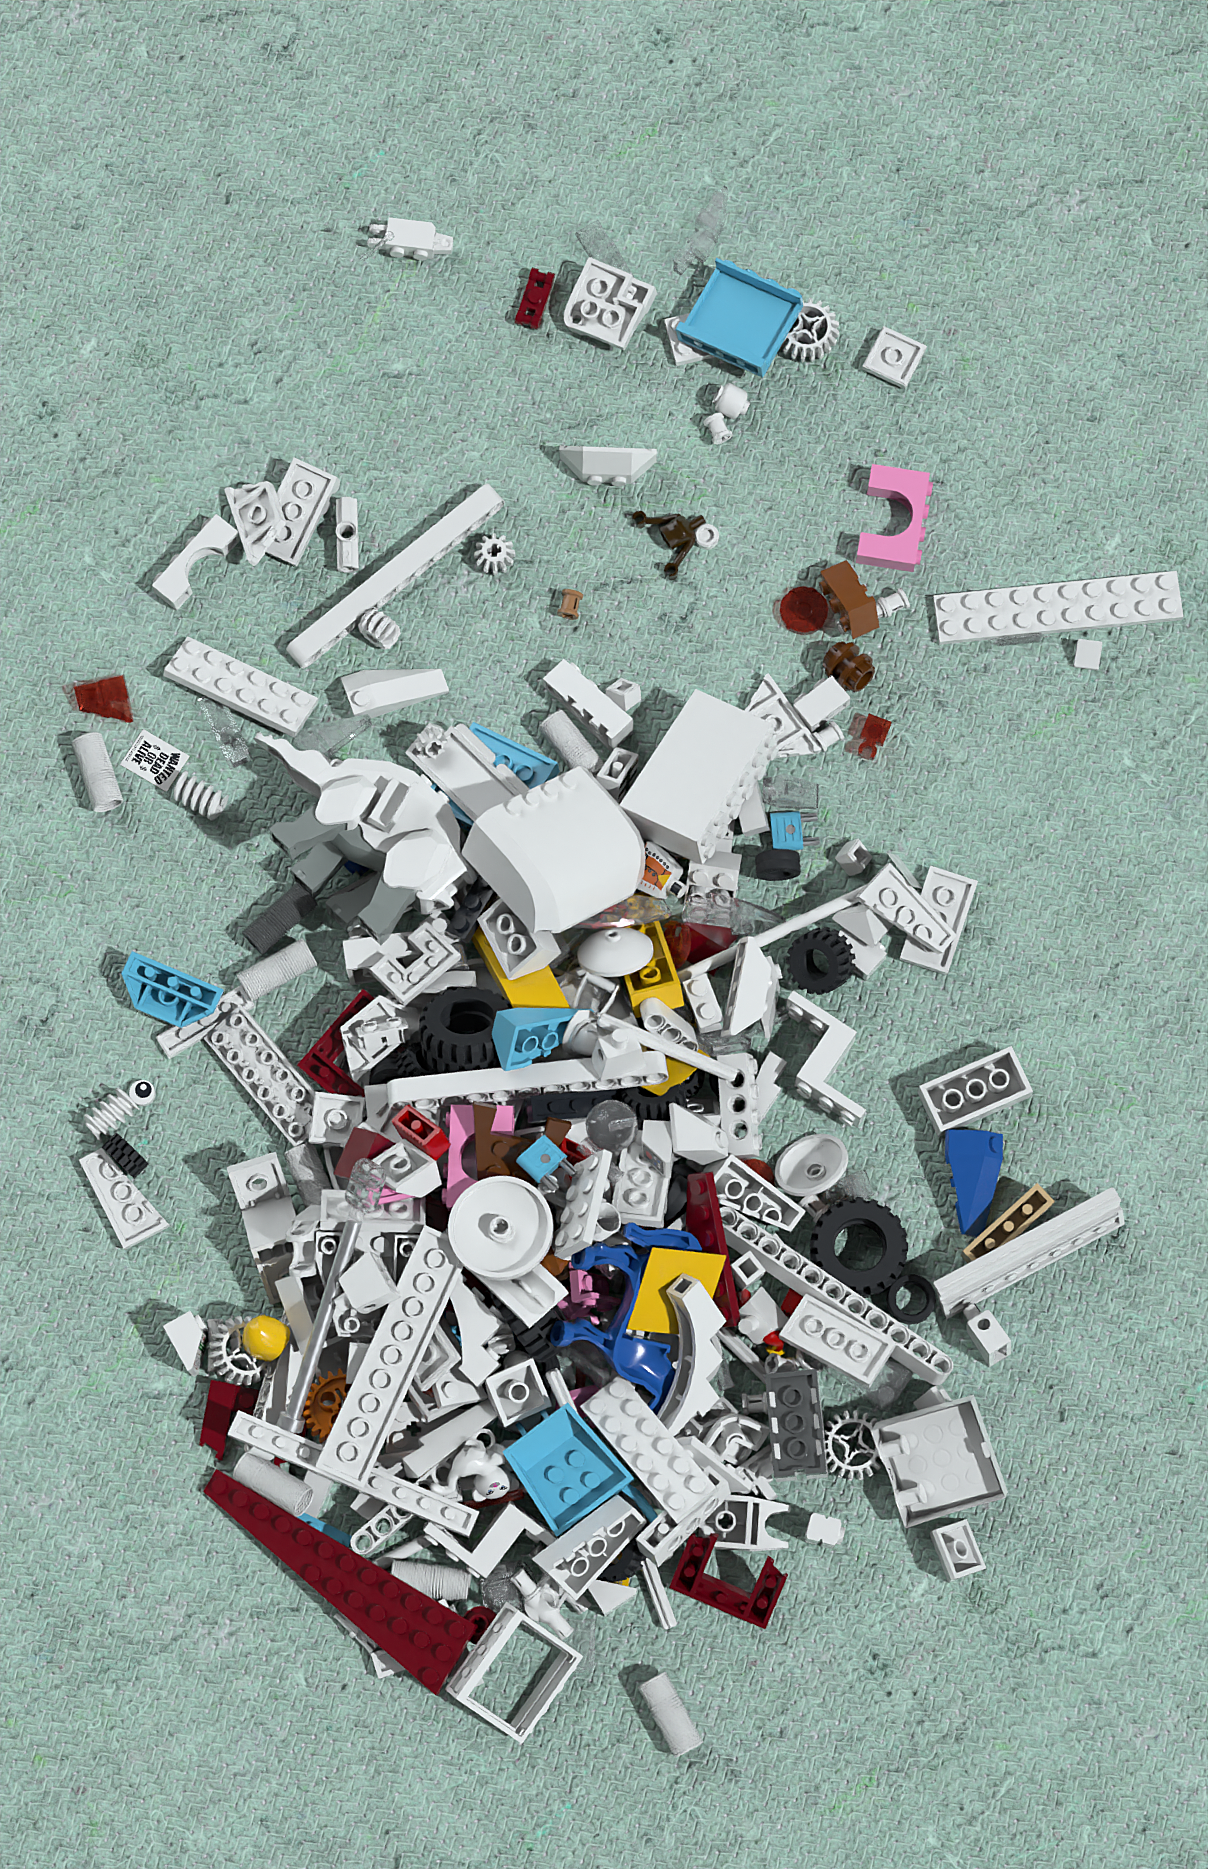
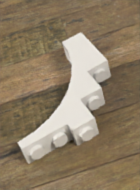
[657,1273,726,1436]

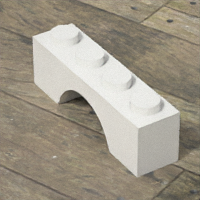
[152,514,241,611]

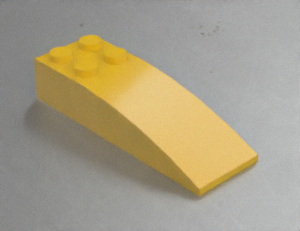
[603,891,684,1018]
[471,925,571,1009]

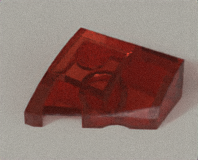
[74,674,134,723]

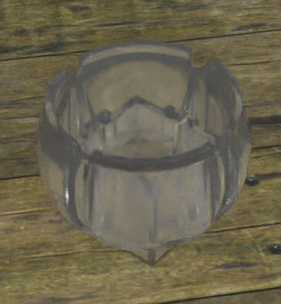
[480,1560,537,1616]

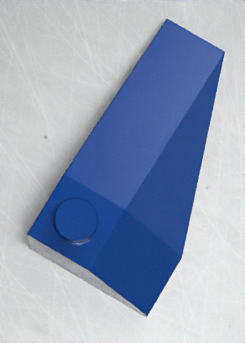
[945,1130,1003,1238]

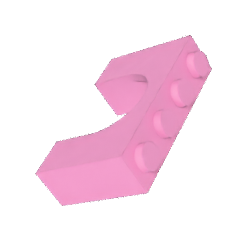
[856,464,933,572]
[442,1105,515,1212]

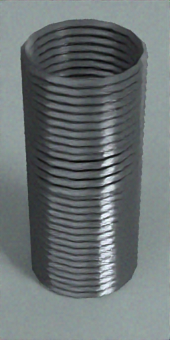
[242,882,318,955]

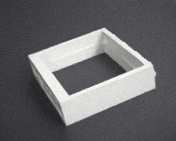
[445,1602,583,1744]

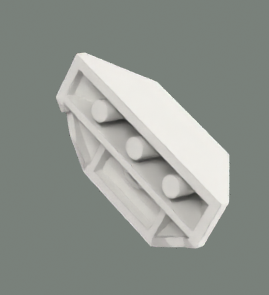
[559,445,657,486]
[720,936,772,1038]

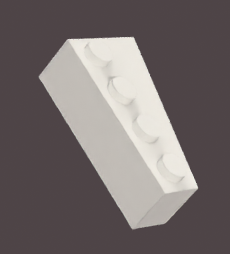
[543,659,633,753]
[703,1152,806,1232]

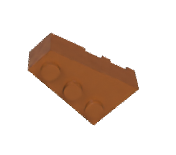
[819,560,880,639]

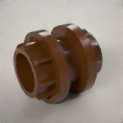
[822,641,875,693]

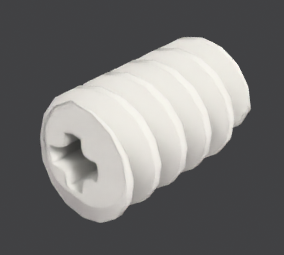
[174,771,229,820]
[84,1088,140,1142]

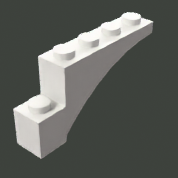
[450,1273,505,1387]

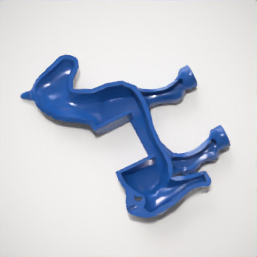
[550,1222,702,1416]

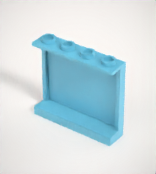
[676,258,803,378]

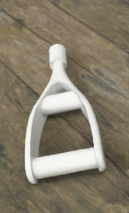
[558,972,621,1059]

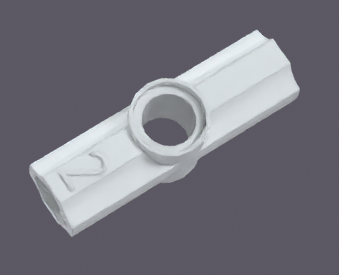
[336,497,359,573]

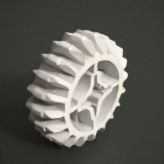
[781,298,839,363]
[208,1316,269,1386]
[824,1410,882,1481]

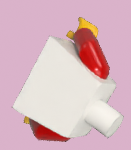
[736,1286,789,1356]

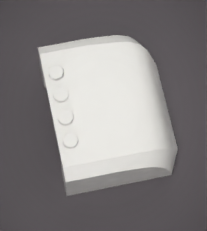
[461,766,646,934]

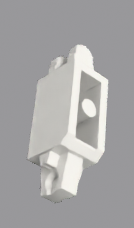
[367,217,453,261]

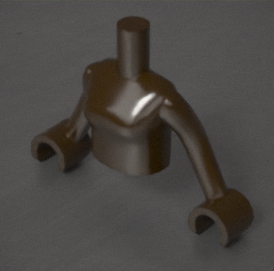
[632,511,706,581]

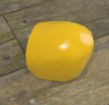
[242,1315,290,1362]

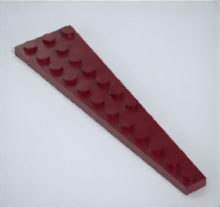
[203,1469,478,1696]

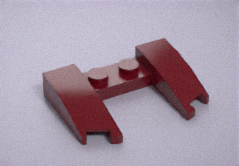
[296,989,406,1098]
[199,1380,308,1468]
[669,1533,788,1629]

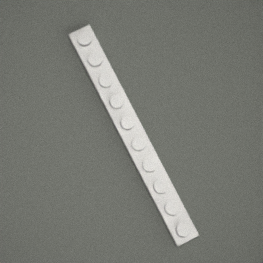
[228,1410,479,1538]

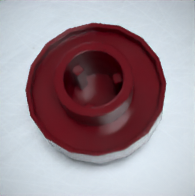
[464,1606,497,1645]

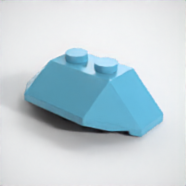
[121,951,224,1028]

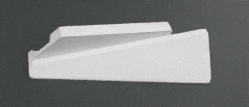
[402,1398,498,1478]

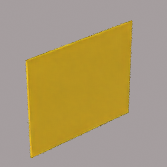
[626,1247,726,1334]

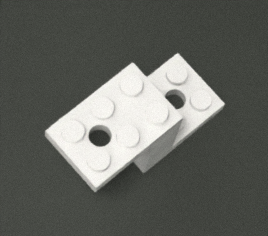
[786,991,866,1128]
[227,1152,297,1305]
[423,1498,560,1578]

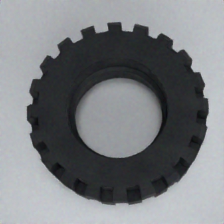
[419,986,513,1074]
[809,1197,908,1298]
[487,1288,574,1363]

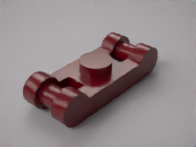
[515,267,555,330]

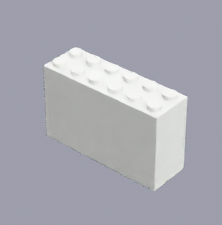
[619,689,778,866]

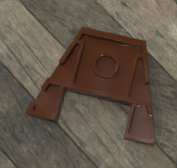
[472,1101,572,1185]

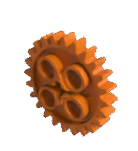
[303,1368,352,1443]

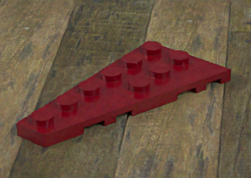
[686,1171,741,1327]

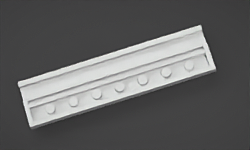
[934,1187,1125,1319]

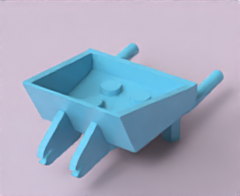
[503,1402,658,1537]

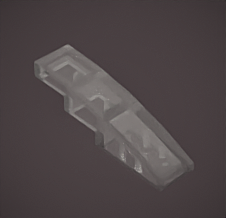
[572,895,672,929]

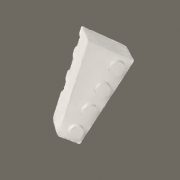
[532,1494,647,1600]

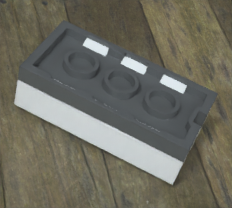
[765,1369,828,1482]

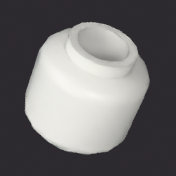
[712,383,750,419]

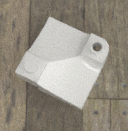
[564,257,657,351]

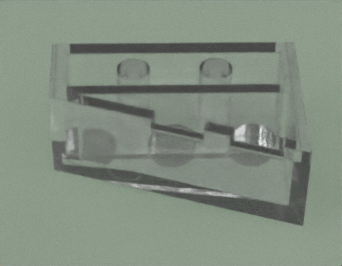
[819,1360,914,1412]

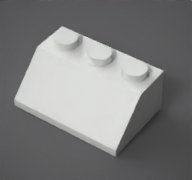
[477,898,561,980]
[275,1273,347,1355]

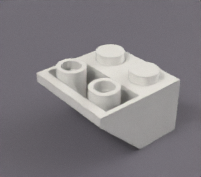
[684,851,742,912]

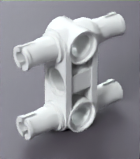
[510,1544,591,1641]

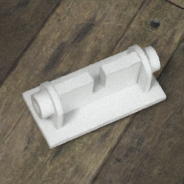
[355,1017,410,1050]

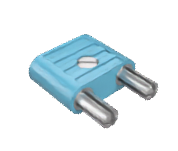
[770,811,820,850]
[516,1135,577,1193]

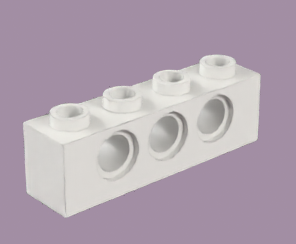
[717,1053,762,1159]
[636,1465,731,1567]

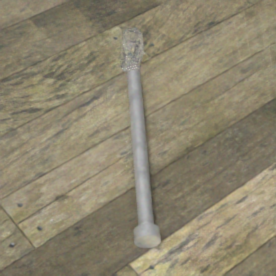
[277,1158,386,1433]

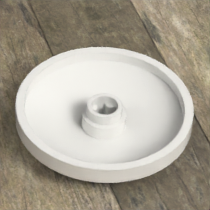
[448,1176,554,1280]

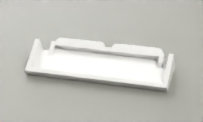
[405,723,530,821]

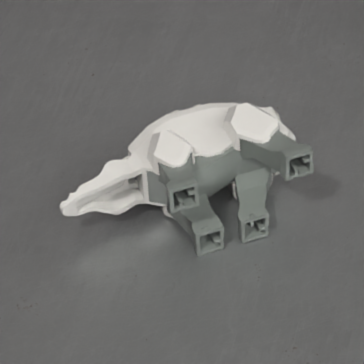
[254,732,477,945]

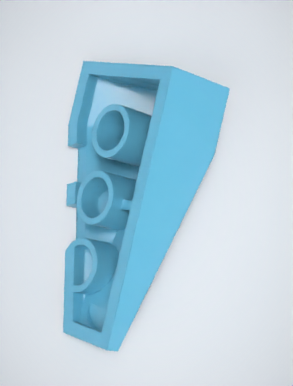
[492,1008,594,1071]

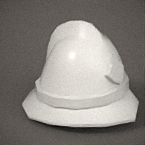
[562,1010,607,1055]

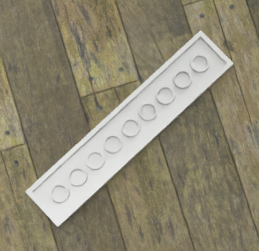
[933,571,1183,645]
[315,1225,463,1488]

